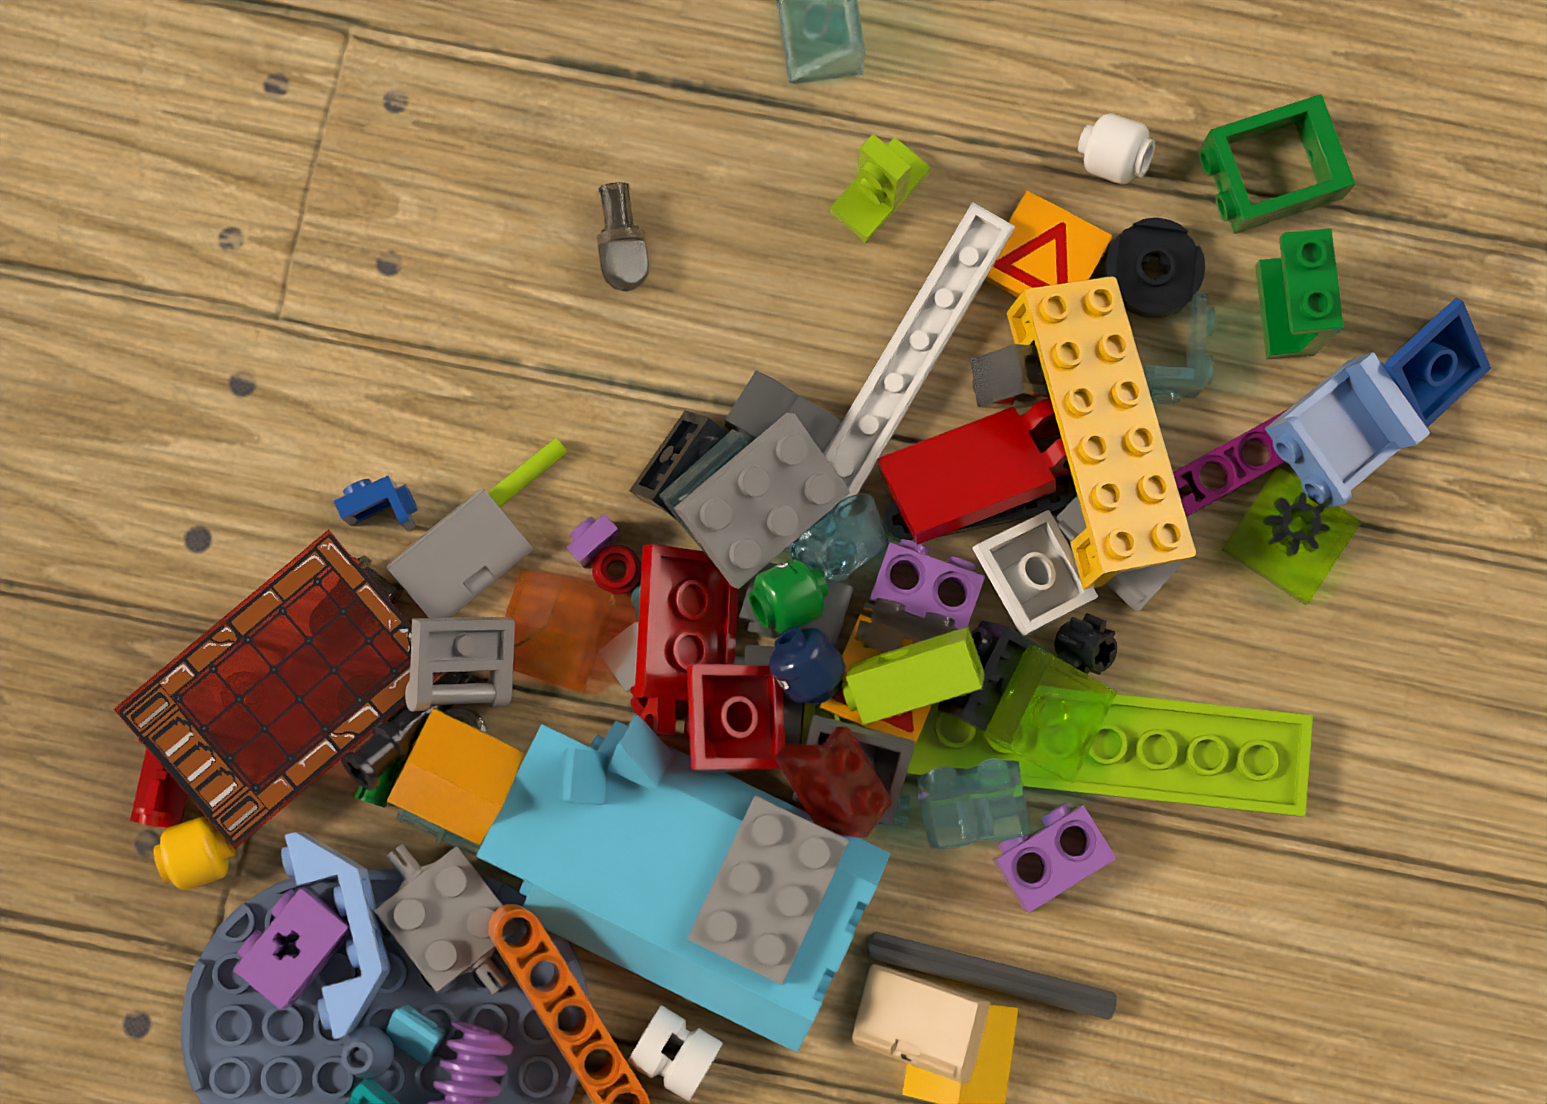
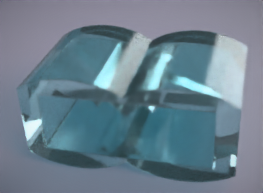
[918,758,1031,849]

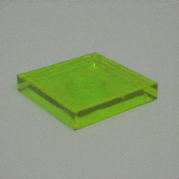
[1222,467,1362,605]
[983,644,1117,783]

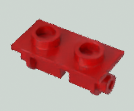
[130,746,188,828]

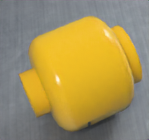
[154,817,236,891]

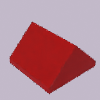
[687,664,787,774]

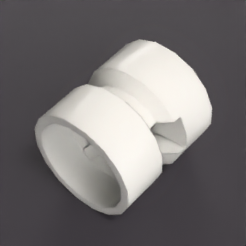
[627,1005,723,1101]

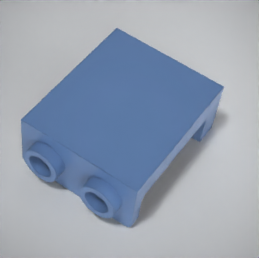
[1265,352,1430,508]

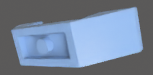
[281,832,391,1039]

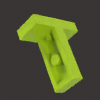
[830,134,931,243]

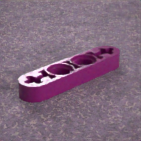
[1173,409,1288,517]

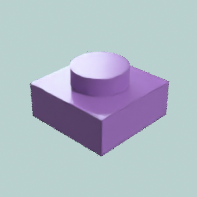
[567,514,621,568]

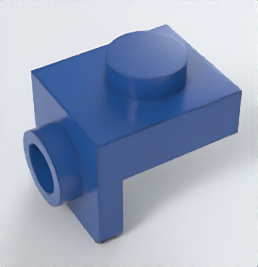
[333,475,418,531]

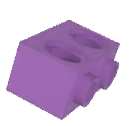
[868,539,985,633]
[992,803,1117,913]

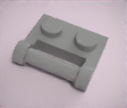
[405,617,515,711]

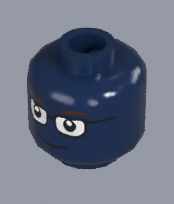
[769,627,846,705]

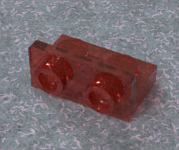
[774,726,892,838]

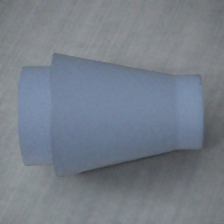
[341,1026,394,1079]

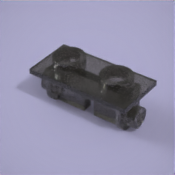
[855,598,959,653]

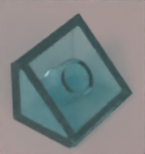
[777,0,865,84]

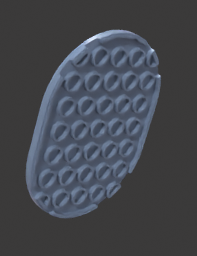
[181,870,591,1104]

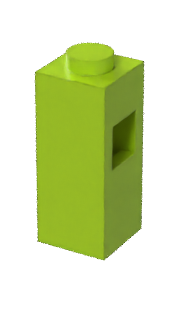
[842,627,985,725]

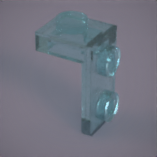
[1143,291,1215,404]

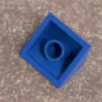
[1382,298,1491,428]

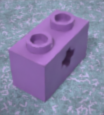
[233,887,352,1010]

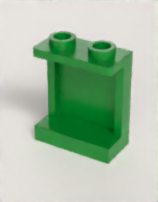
[1255,228,1344,360]

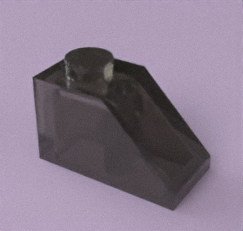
[970,344,1050,409]

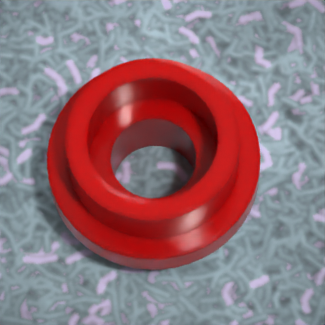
[592,545,642,595]

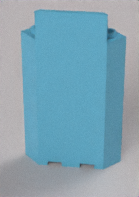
[476,720,891,1053]

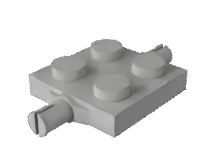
[374,844,520,995]

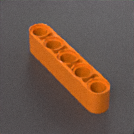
[488,904,650,1104]

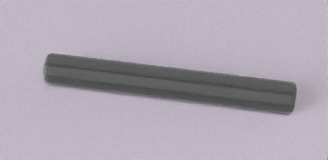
[867,932,1117,1020]

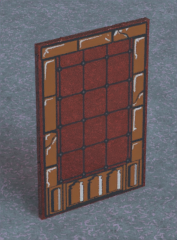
[114,529,444,849]

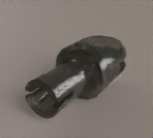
[596,182,649,292]

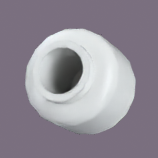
[1078,113,1155,185]

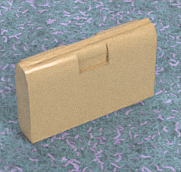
[853,964,991,1084]

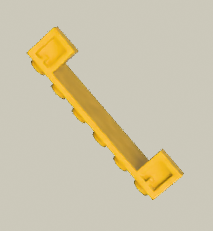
[1007,277,1196,590]

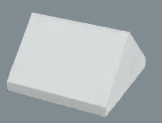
[972,510,1098,636]

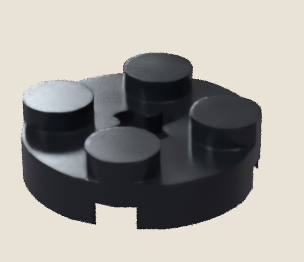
[1104,218,1205,318]

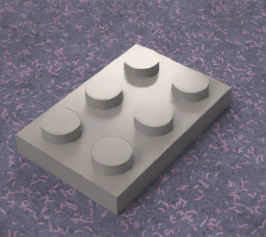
[674,413,850,589]
[687,796,849,985]

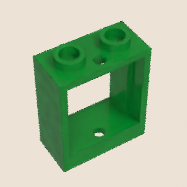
[1199,94,1356,234]

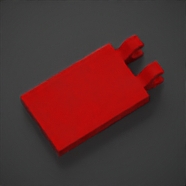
[877,398,1071,545]
[634,544,738,739]

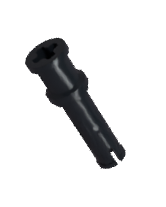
[341,671,477,791]

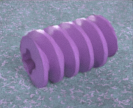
[428,1021,514,1104]

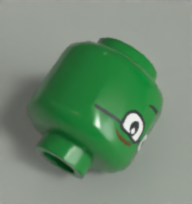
[749,559,829,634]

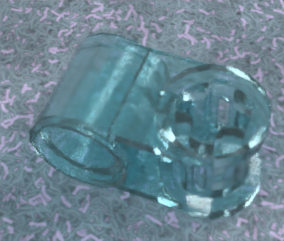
[791,494,889,581]

